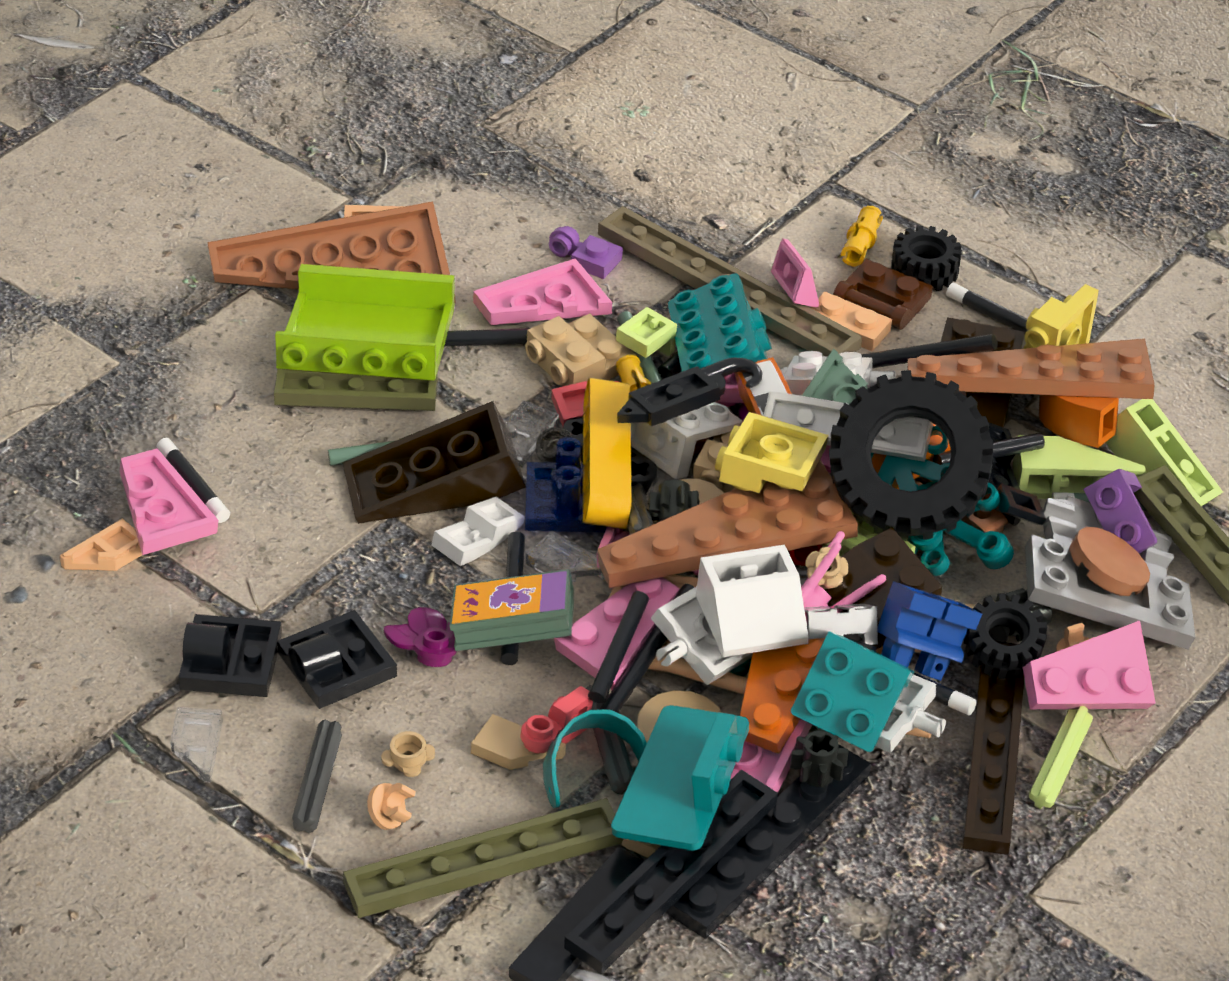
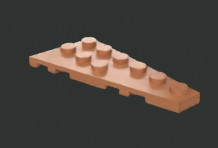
[207,201,456,303]
[907,338,1155,399]
[597,459,858,588]

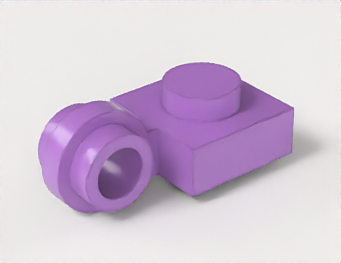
[549,226,623,279]

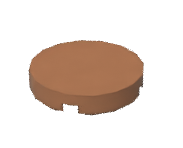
[1069,527,1150,596]

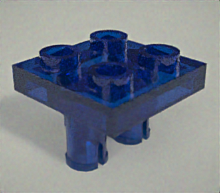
[525,437,607,533]

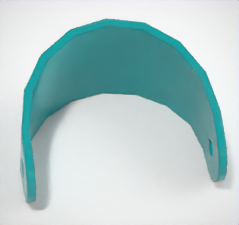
[543,709,647,809]

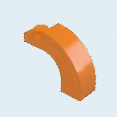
[1038,395,1119,448]

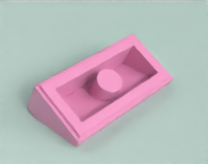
[771,238,819,307]

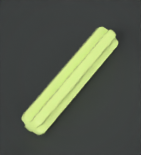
[1029,706,1093,809]

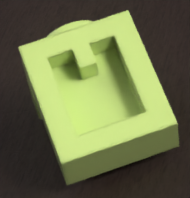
[616,307,677,358]

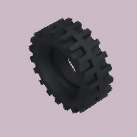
[829,370,993,541]

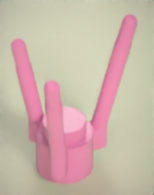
[801,531,886,626]

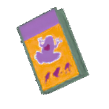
[449,569,574,651]

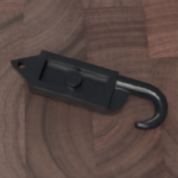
[617,357,763,427]

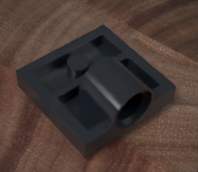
[277,610,397,709]
[178,614,282,697]

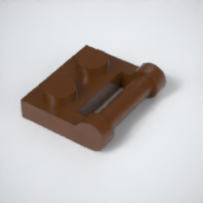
[833,259,933,330]

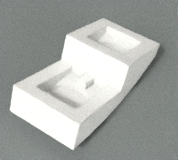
[431,497,525,566]

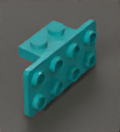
[668,273,772,372]
[611,705,749,851]

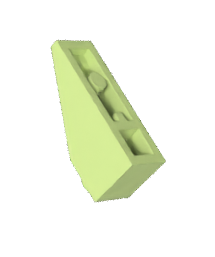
[1106,399,1223,507]
[1013,435,1146,499]

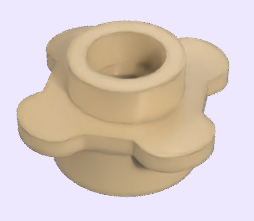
[381,731,435,777]

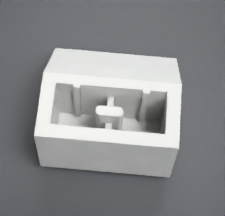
[696,545,809,657]

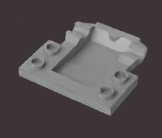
[1025,496,1196,650]

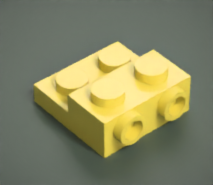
[1023,284,1099,349]
[715,412,828,493]

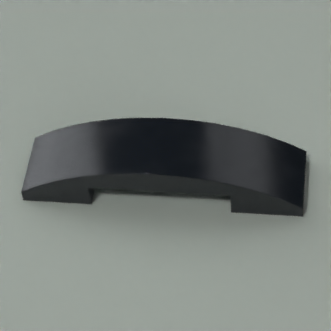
[982,422,1046,525]

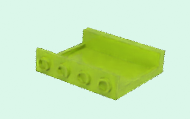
[275,264,455,381]

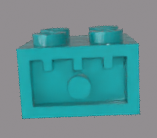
[791,631,915,752]

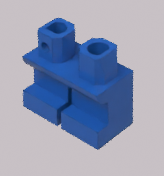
[877,581,982,681]

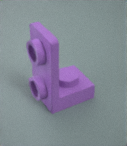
[1083,469,1157,553]

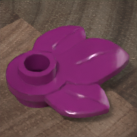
[383,607,457,667]

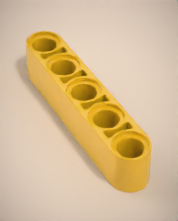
[583,378,631,529]

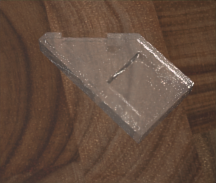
[505,401,559,468]

